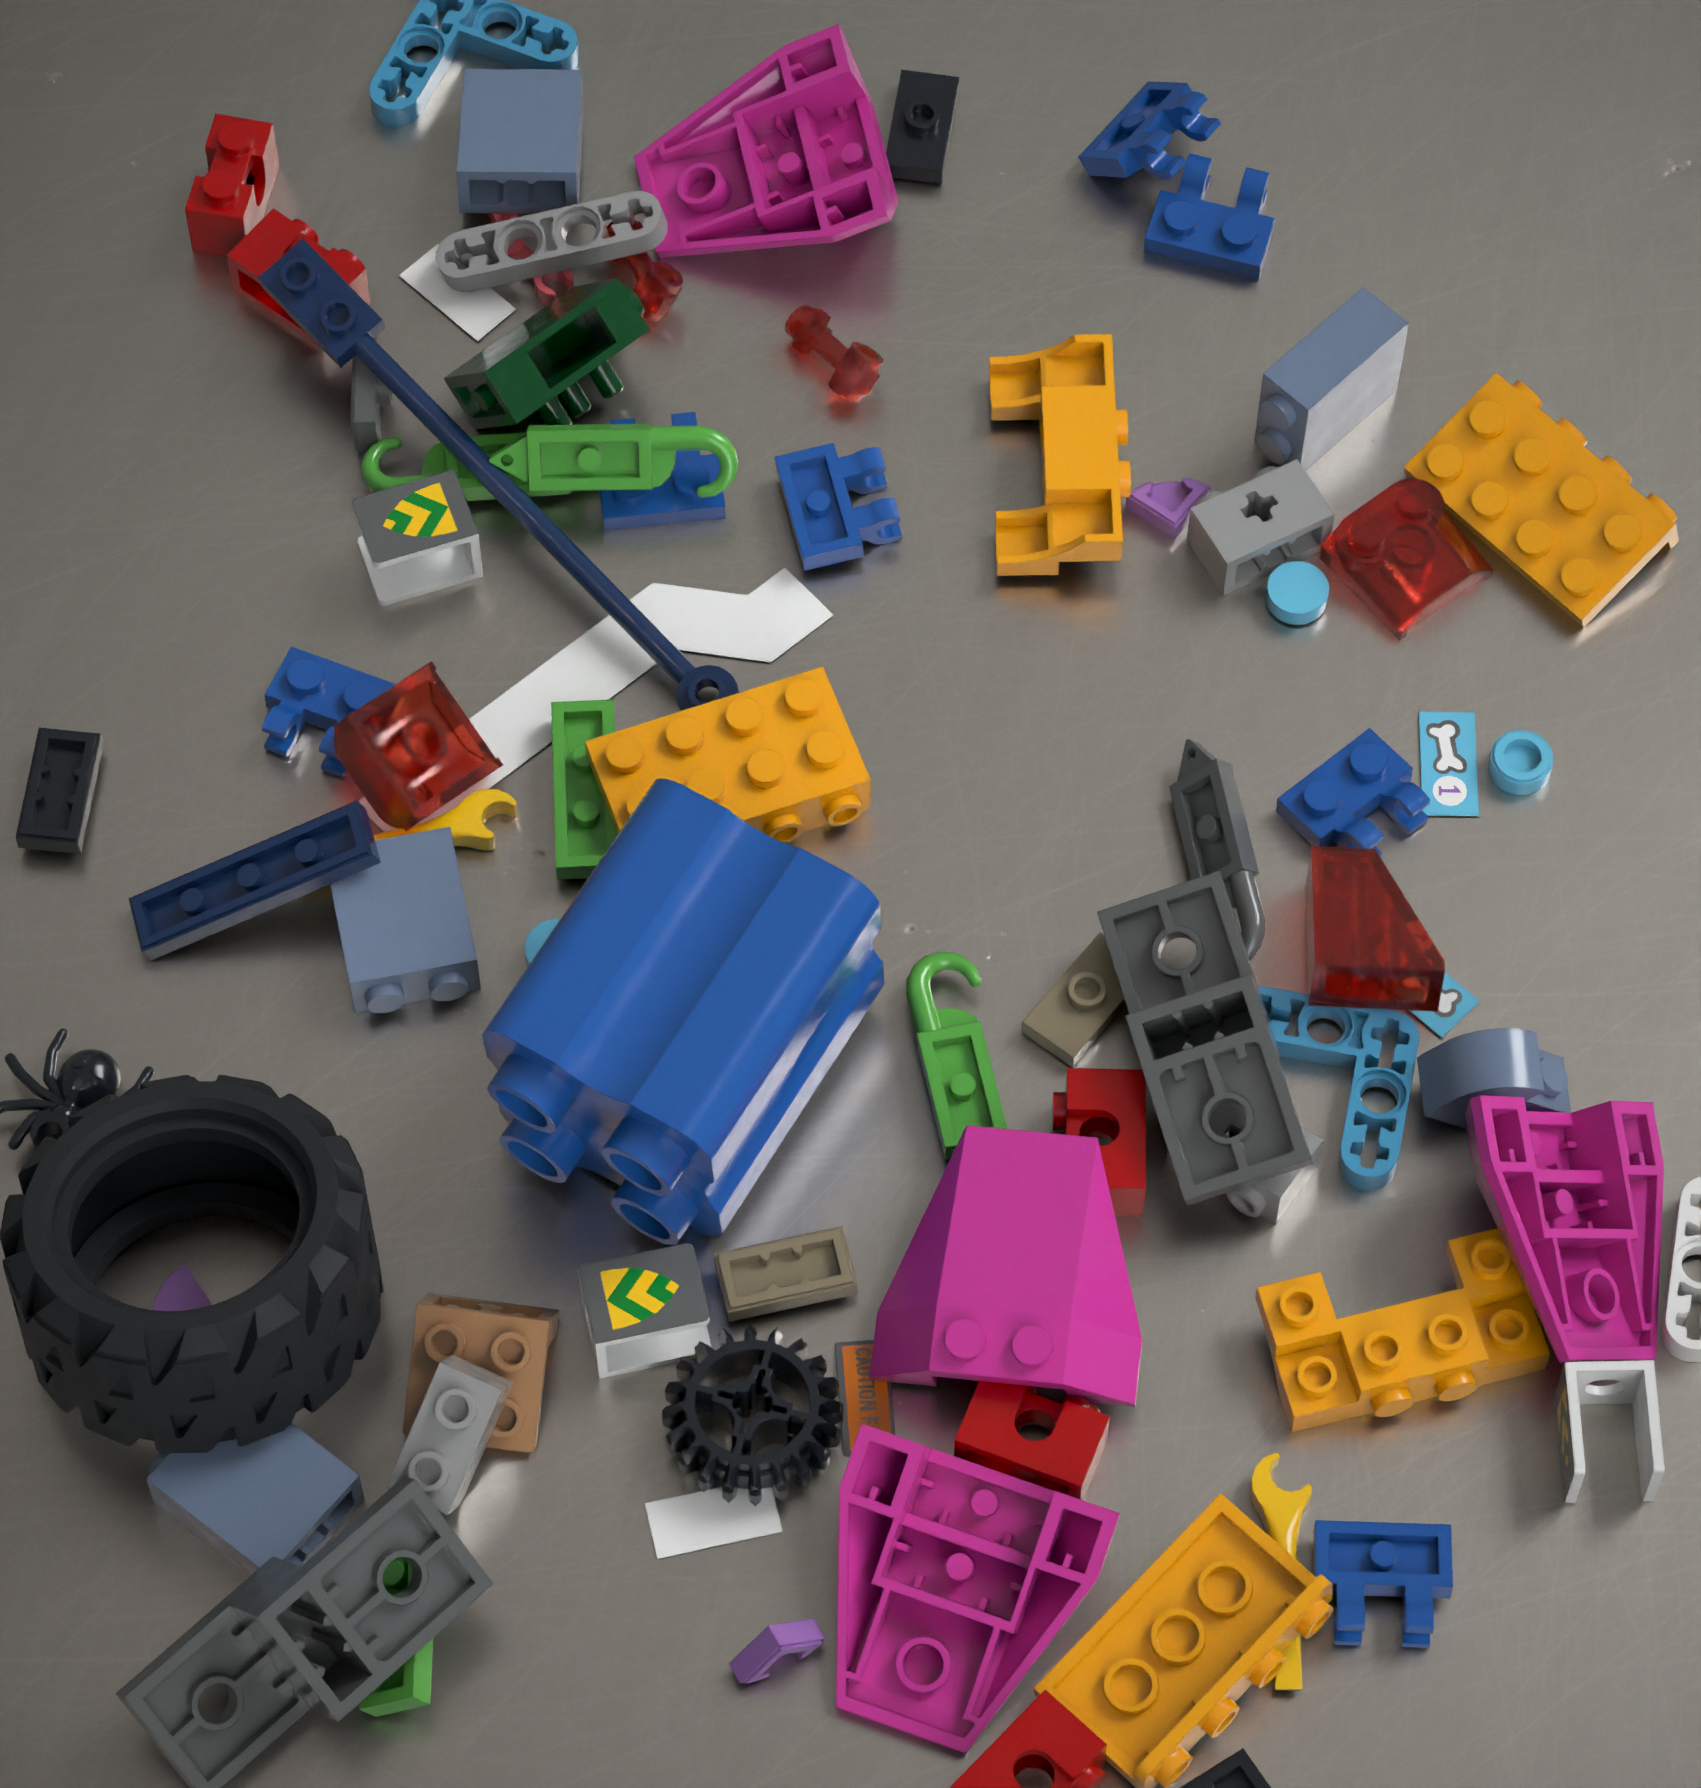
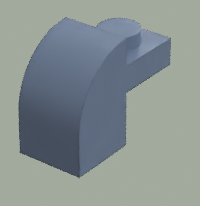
[1417,1028,1571,1129]

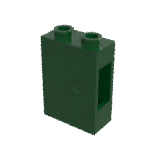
[443,278,650,429]

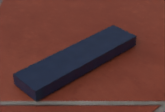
[128,800,381,961]

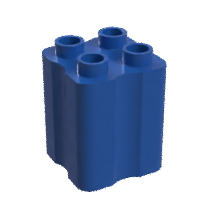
[482,778,885,1245]

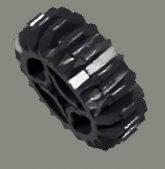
[662,1324,844,1507]

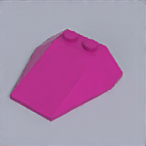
[634,24,899,258]
[1465,1095,1664,1363]
[869,1125,1143,1407]
[836,1423,1121,1753]

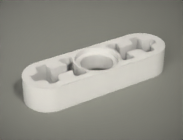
[1661,1177,1701,1363]

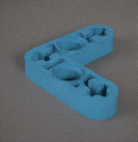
[369,0,579,128]
[1258,986,1419,1191]

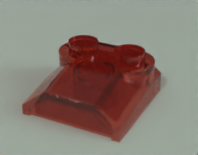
[1319,478,1494,641]
[333,661,503,831]

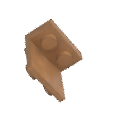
[403,1293,559,1453]

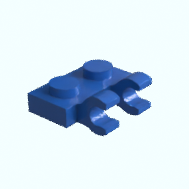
[1078,81,1221,180]
[1144,153,1275,280]
[599,412,726,531]
[775,443,902,571]
[262,646,406,778]
[1276,728,1430,870]
[1313,1520,1453,1648]

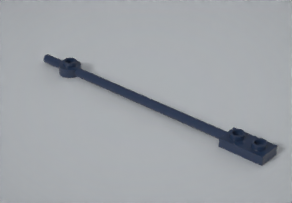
[258,239,740,711]

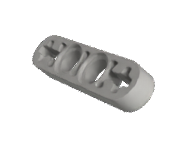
[435,191,668,292]

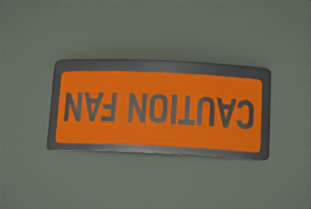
[835,1340,895,1457]

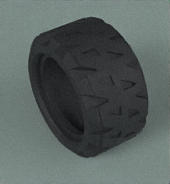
[0,1075,384,1453]

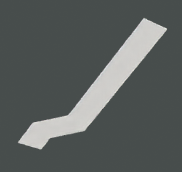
[359,568,833,832]

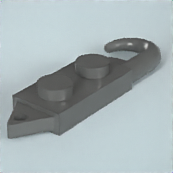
[1169,739,1265,960]

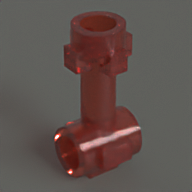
[607,219,683,321]
[785,305,884,403]

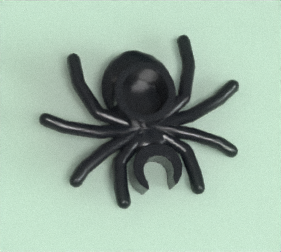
[0,1028,154,1150]

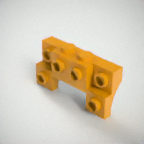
[989,334,1131,576]
[1255,1228,1550,1433]

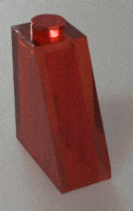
[1305,846,1445,1012]

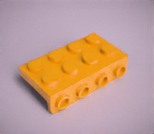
[1403,372,1679,628]
[585,666,871,843]
[1034,1493,1333,1788]

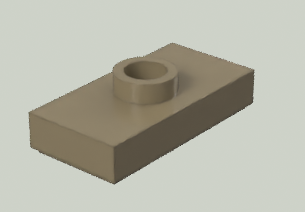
[1021,932,1126,1068]
[713,1226,858,1322]

